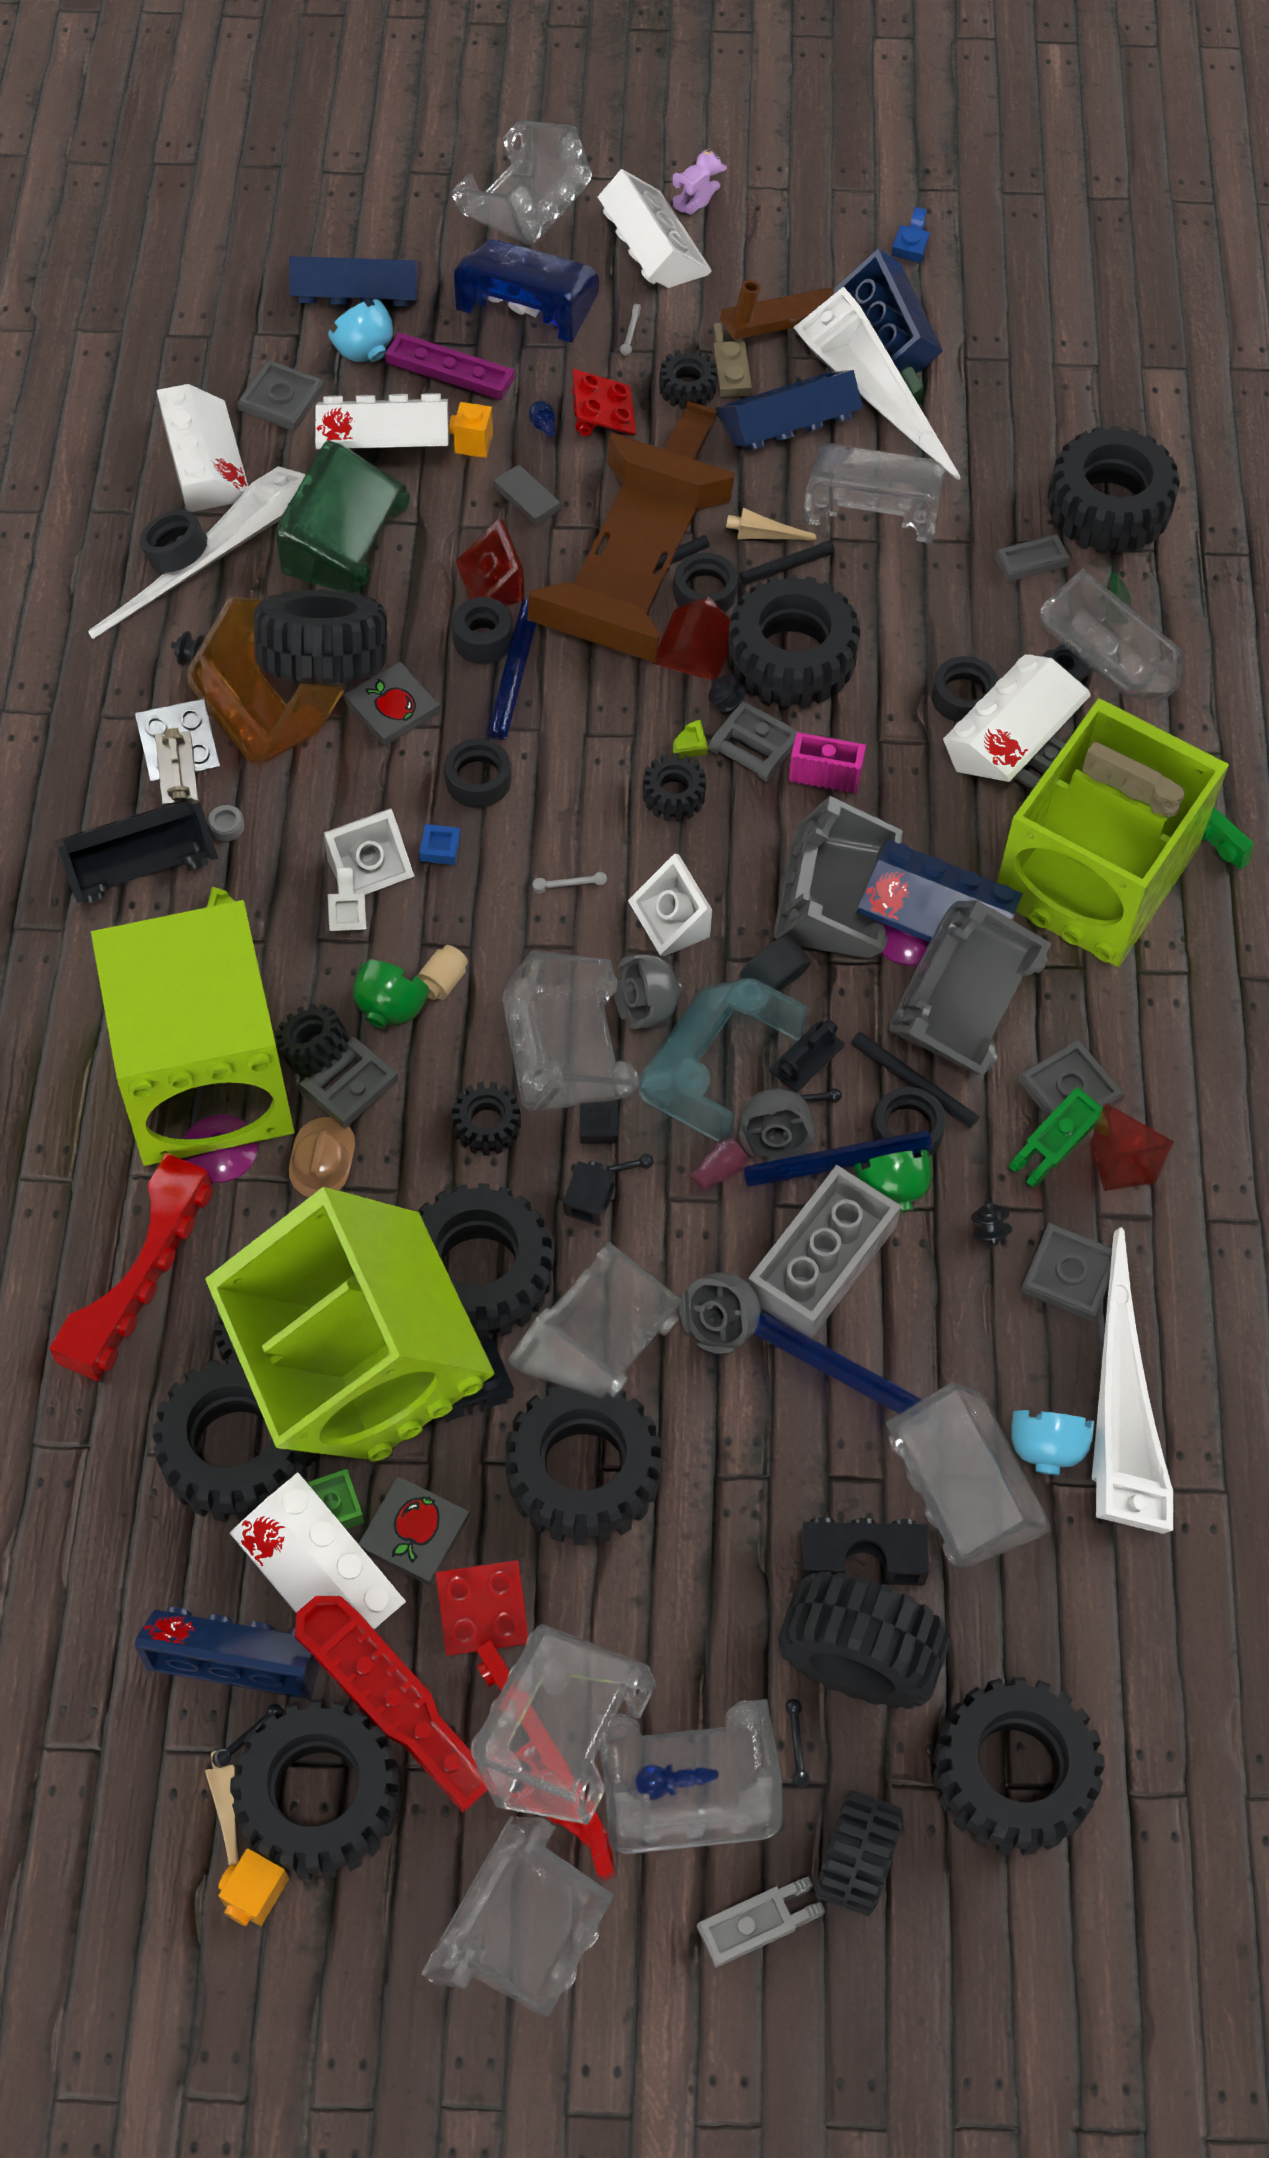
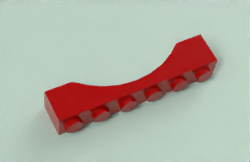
[49,1153,213,1381]

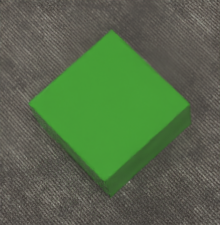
[307,1469,365,1529]

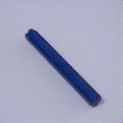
[488,598,536,740]
[744,1130,933,1186]
[754,1312,929,1423]

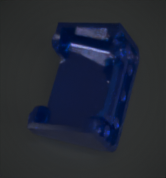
[454,239,599,343]

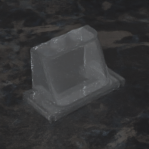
[420,1817,614,2017]

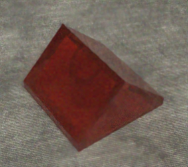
[455,519,525,606]
[652,596,730,681]
[1090,1103,1174,1191]

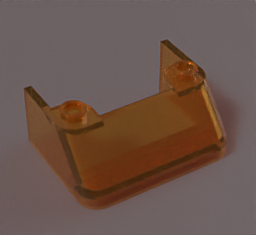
[187,597,344,762]

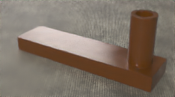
[720,280,835,340]

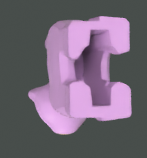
[673,150,727,215]

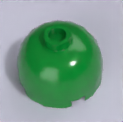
[353,959,430,1029]
[853,1150,932,1213]

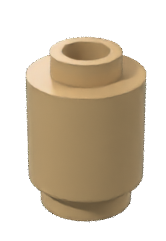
[417,945,468,1000]

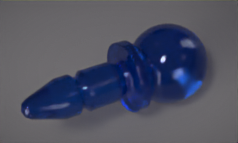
[528,400,556,437]
[635,1764,719,1800]

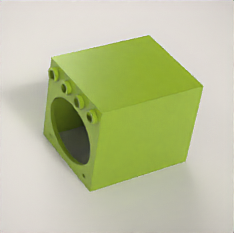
[997,698,1229,968]
[91,900,295,1166]
[205,1187,495,1462]

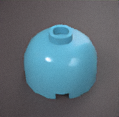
[328,299,393,362]
[1011,1410,1094,1475]

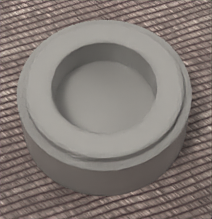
[207,805,244,841]

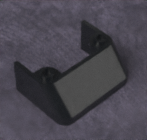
[54,798,218,904]

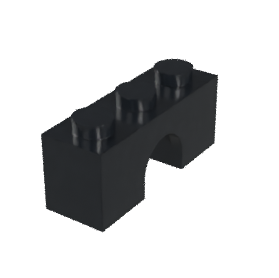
[800,1517,929,1586]

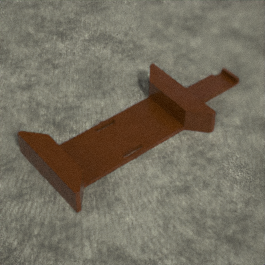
[527,401,735,663]

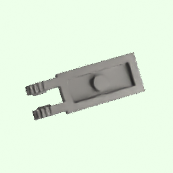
[697,1877,825,1968]

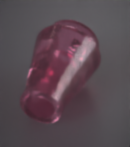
[691,1137,749,1191]

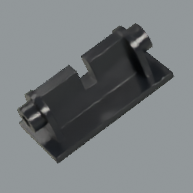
[768,1019,845,1093]

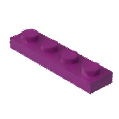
[385,332,515,400]

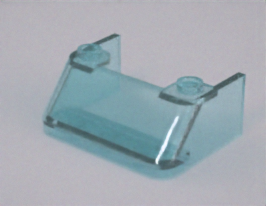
[639,978,808,1147]

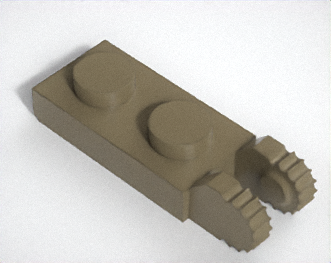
[713,323,752,397]
[1082,742,1185,818]

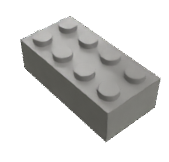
[748,1165,901,1340]

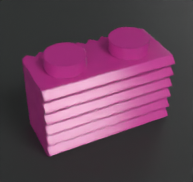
[789,732,866,795]

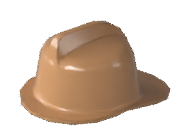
[289,1117,355,1197]

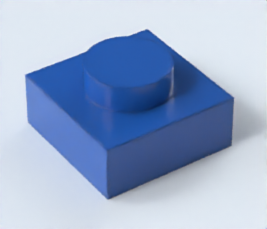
[419,824,461,865]

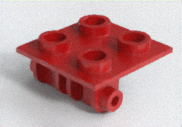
[572,368,636,436]
[435,1560,529,1656]

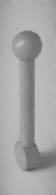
[620,304,641,356]
[532,872,607,894]

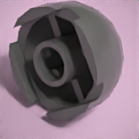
[614,955,682,1029]
[739,1088,815,1164]
[679,1272,761,1354]

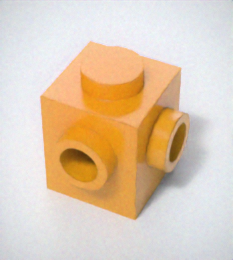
[449,402,493,458]
[218,1848,289,1926]

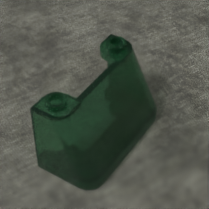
[276,440,410,593]

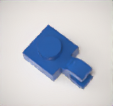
[891,207,930,263]

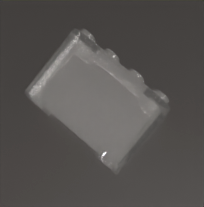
[451,120,591,245]
[471,1624,656,1824]

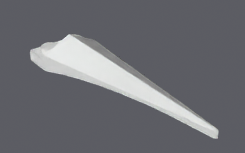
[794,287,960,480]
[88,467,314,640]
[1092,1227,1173,1534]

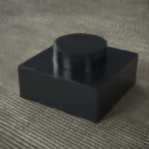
[580,1102,618,1143]

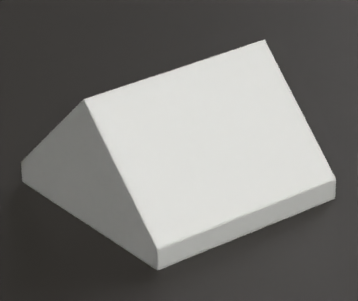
[323,808,414,895]
[628,854,712,956]

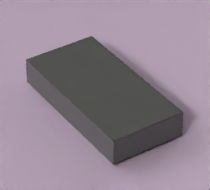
[494,464,561,526]
[995,534,1070,582]

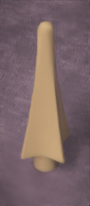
[726,508,817,541]
[205,1751,239,1866]

